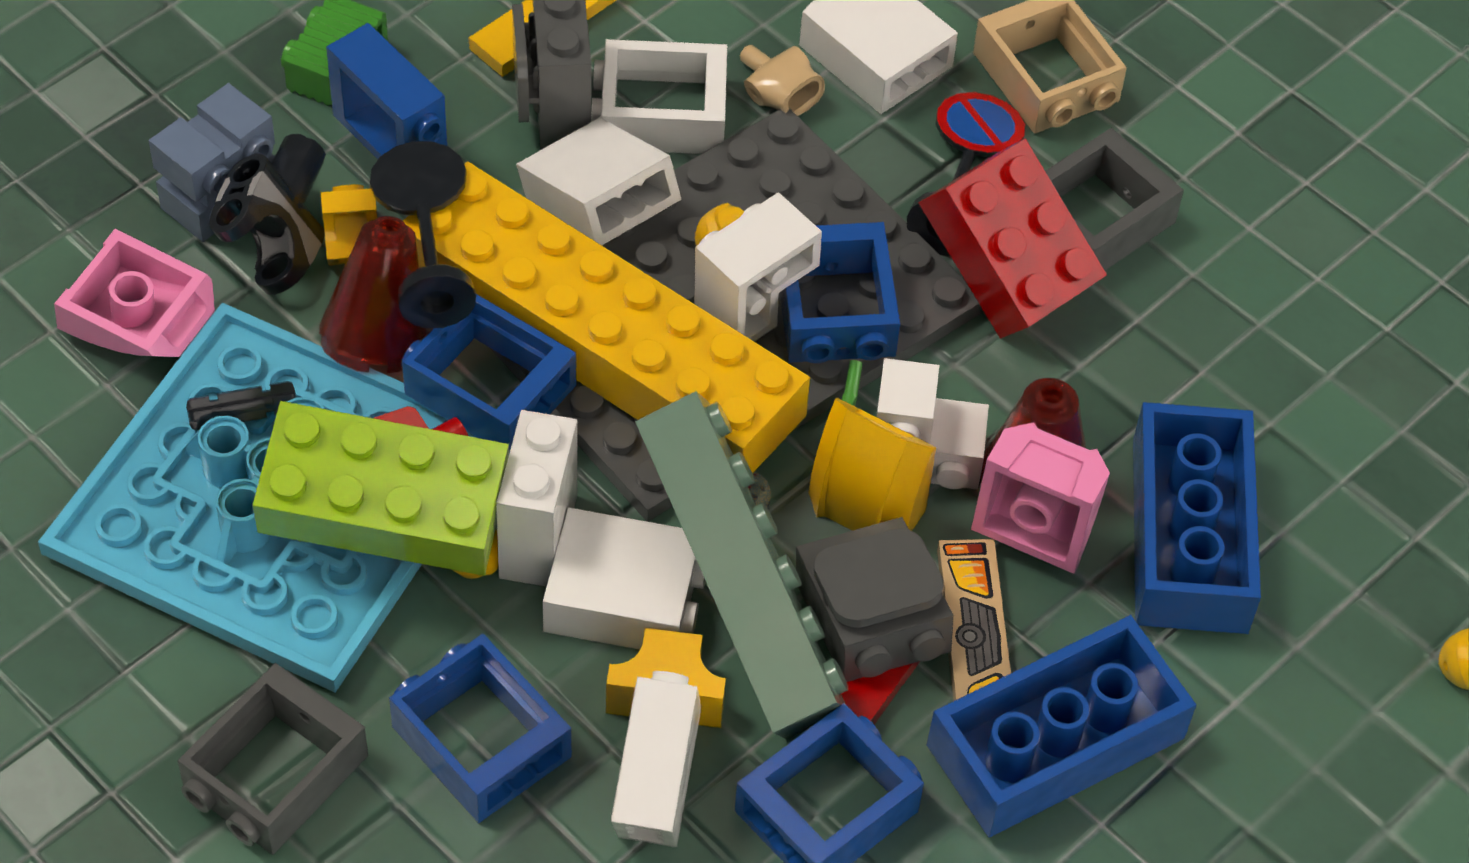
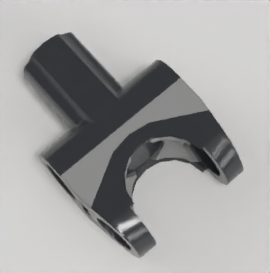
[209,134,326,295]

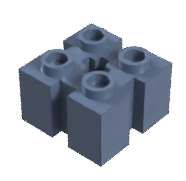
[148,83,275,242]

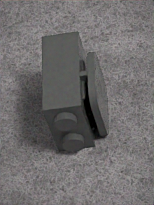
[512,0,591,149]
[796,517,954,682]

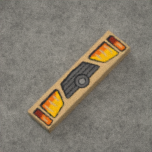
[937,539,1011,701]

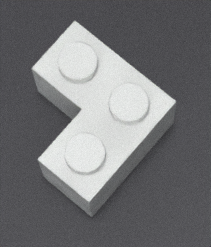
[694,192,822,341]
[876,358,989,489]

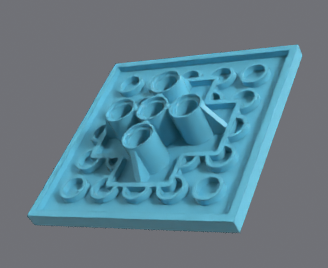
[38,303,477,693]

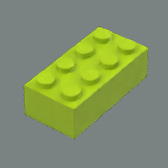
[252,401,509,576]

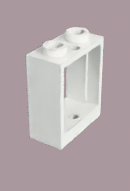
[591,39,727,154]

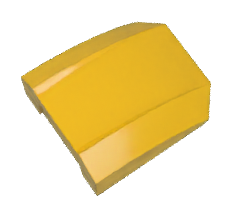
[809,398,936,531]

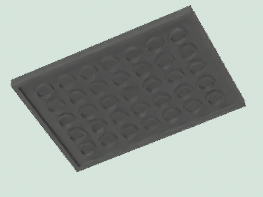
[490,107,983,522]

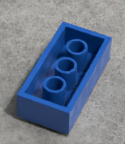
[1133,402,1261,634]
[927,615,1196,838]

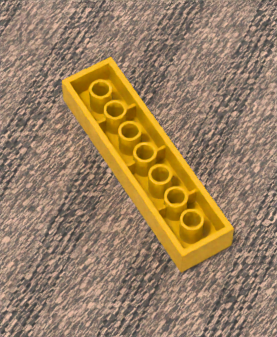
[397,161,810,474]

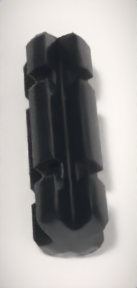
[186,381,297,431]

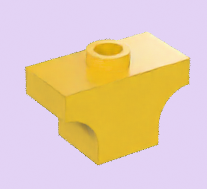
[321,184,381,265]
[606,628,726,728]

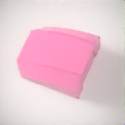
[54,229,215,357]
[971,422,1110,574]

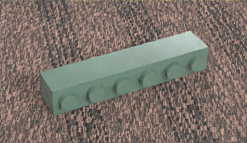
[635,391,849,739]

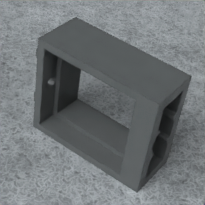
[1045,127,1184,270]
[178,663,368,855]

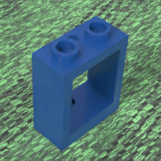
[326,23,447,159]
[779,222,900,363]
[401,294,576,453]
[389,634,572,823]
[735,703,924,863]

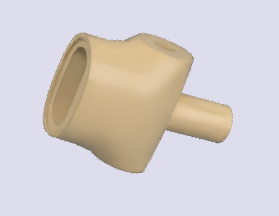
[740,45,825,116]

